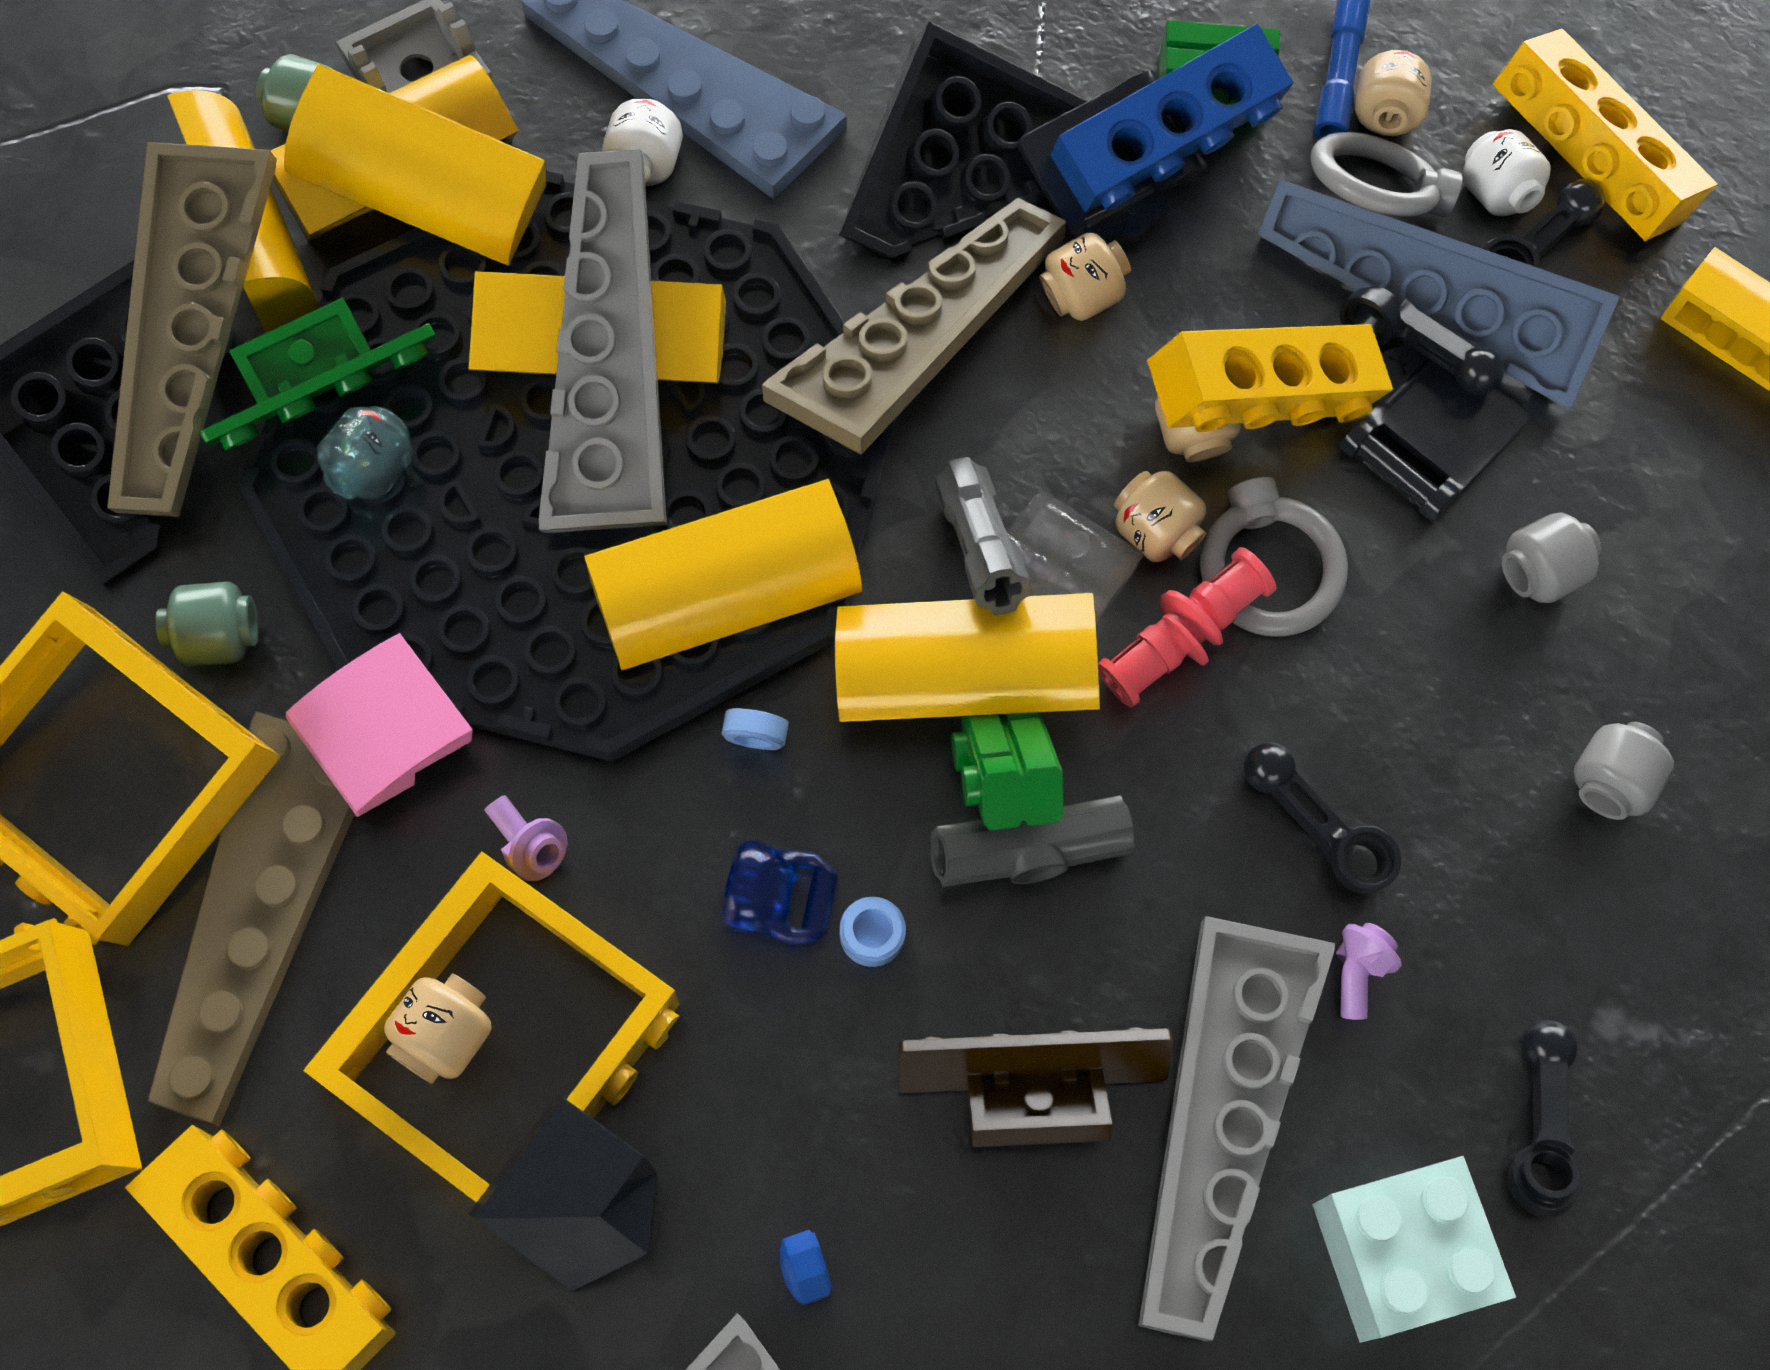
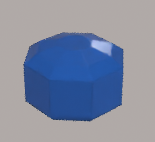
[779,1230,833,1305]

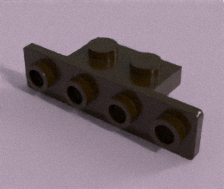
[898,1027,1174,1147]

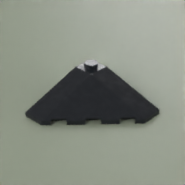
[838,22,1088,260]
[0,260,161,586]

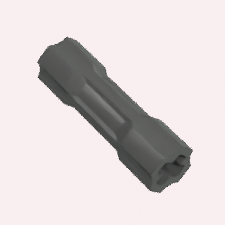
[935,457,1031,615]

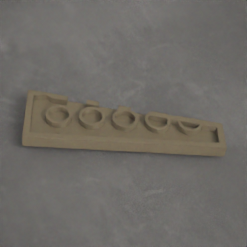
[107,142,277,517]
[762,198,1066,454]
[148,711,355,1127]

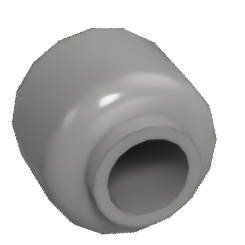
[1502,512,1601,603]
[1573,722,1674,820]

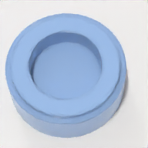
[722,708,789,750]
[839,897,906,967]

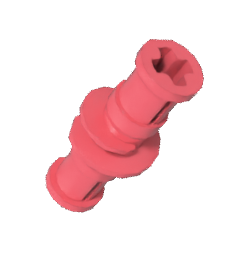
[1098,547,1277,708]

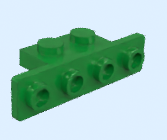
[200,298,435,451]

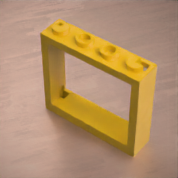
[0,591,281,946]
[303,851,680,1203]
[0,918,142,1227]

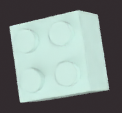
[1312,1156,1516,1343]

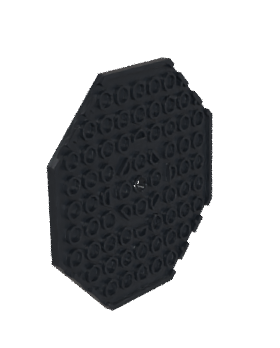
[239,171,898,762]

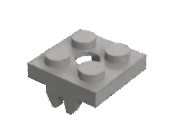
[336,0,494,93]

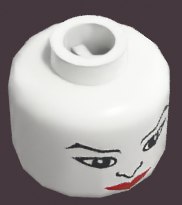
[602,99,683,186]
[1462,129,1551,217]

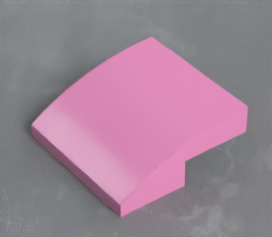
[286,633,473,817]

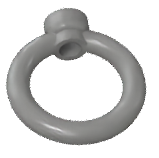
[1310,132,1462,218]
[1200,477,1348,637]

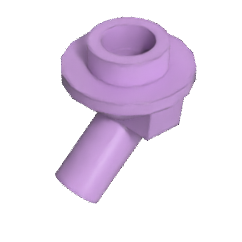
[484,795,568,881]
[1335,923,1402,1020]

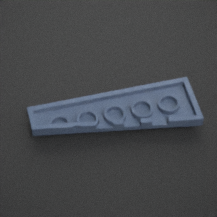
[522,0,847,200]
[1258,179,1620,409]

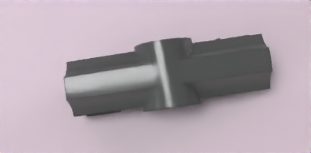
[930,795,1135,887]

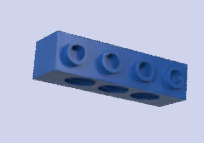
[1050,23,1294,214]

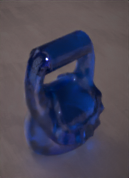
[722,841,838,945]

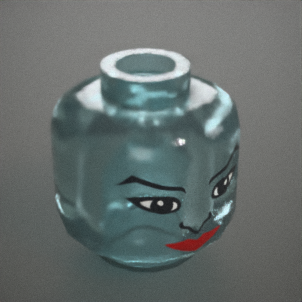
[317,406,413,500]

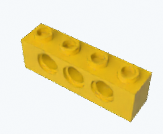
[1492,29,1717,241]
[1147,324,1393,433]
[125,1125,397,1370]

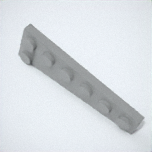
[539,149,667,533]
[1138,916,1335,1342]

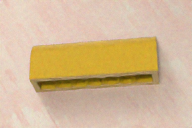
[270,55,519,241]
[284,63,546,266]
[167,90,319,333]
[1660,247,1770,391]
[469,271,726,383]
[584,479,862,671]
[835,593,1100,722]

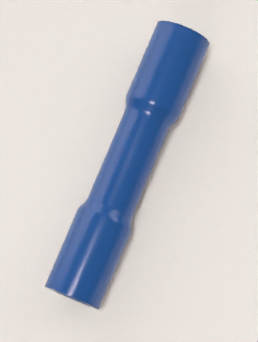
[1314,0,1371,140]

